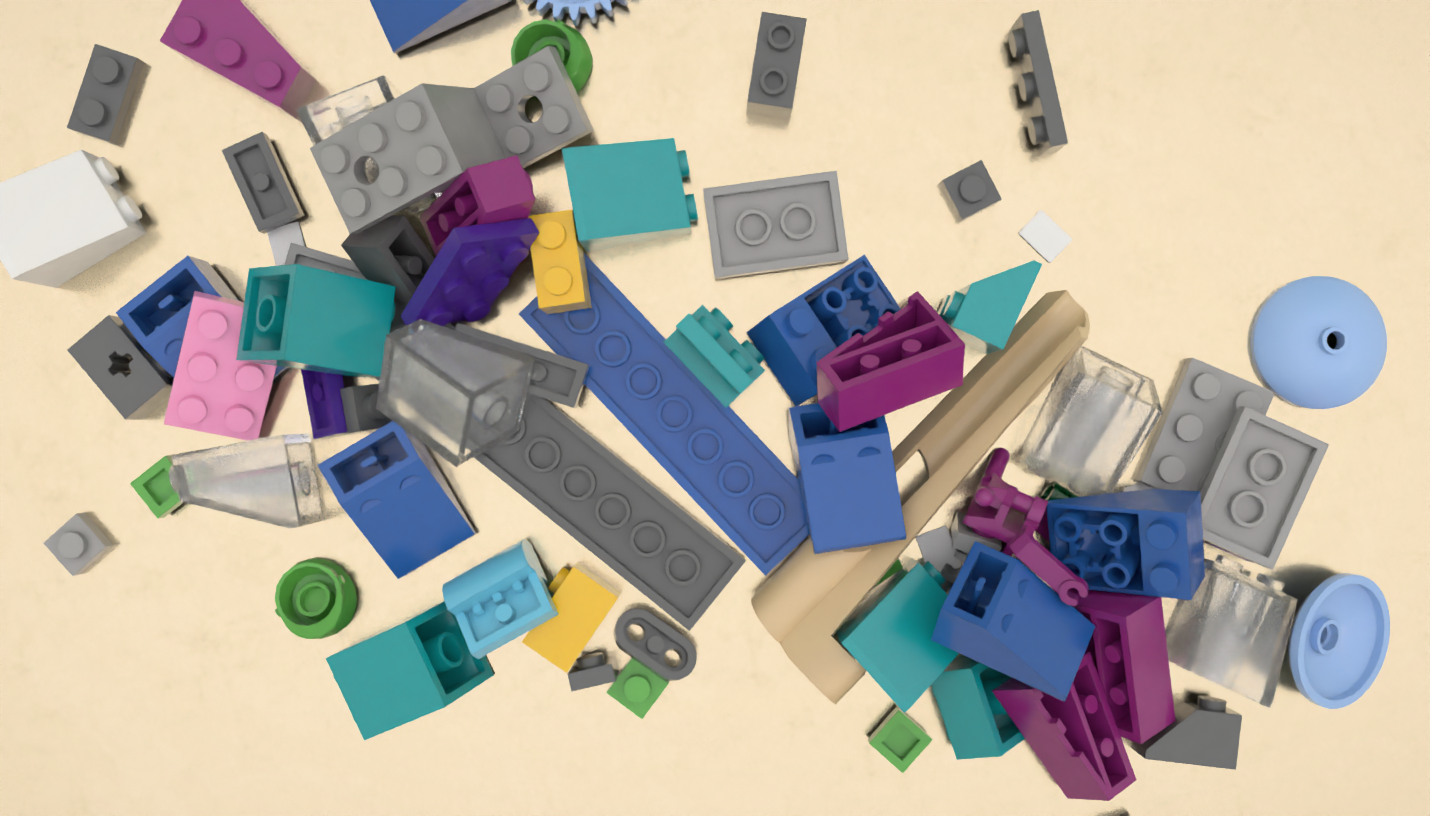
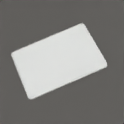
[1019,210,1072,263]
[267,222,305,266]
[916,526,961,574]

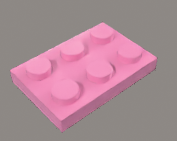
[164,291,277,442]

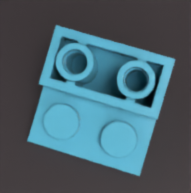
[442,539,559,659]

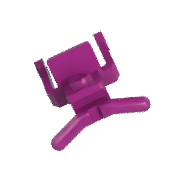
[963,447,1089,606]

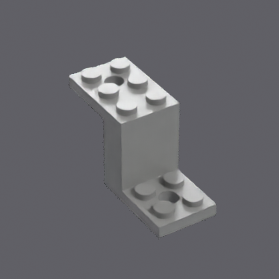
[310,46,594,234]

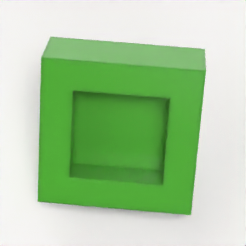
[130,455,199,519]
[606,658,669,719]
[867,706,933,773]

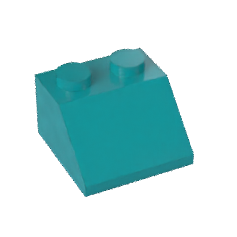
[938,260,1042,354]
[931,655,1025,760]

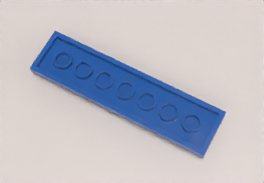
[518,253,810,576]

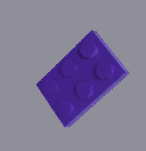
[401,218,540,330]

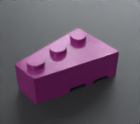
[160,0,317,119]
[420,155,536,256]
[816,291,965,432]
[1069,588,1176,744]
[992,652,1137,801]

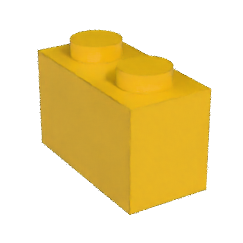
[528,209,592,314]
[522,562,621,673]

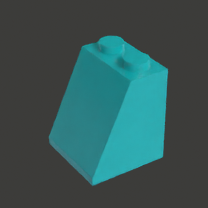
[562,138,698,253]
[236,264,396,378]
[836,558,959,713]
[326,601,494,741]

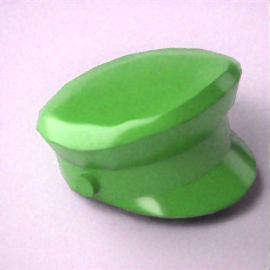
[511,19,592,93]
[275,558,357,639]

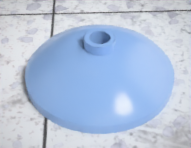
[1250,276,1387,409]
[1288,573,1390,709]

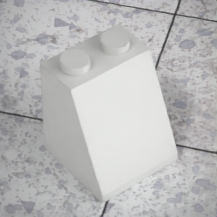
[0,150,146,288]

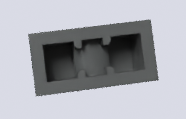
[746,11,807,120]
[67,315,174,420]

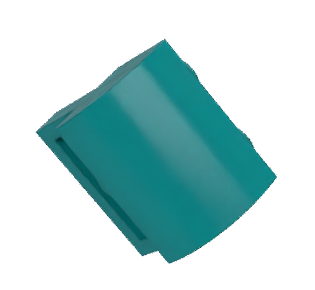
[663,304,765,408]

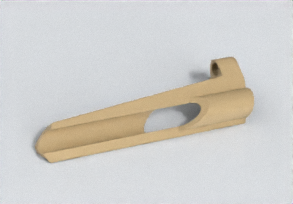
[751,290,1090,705]

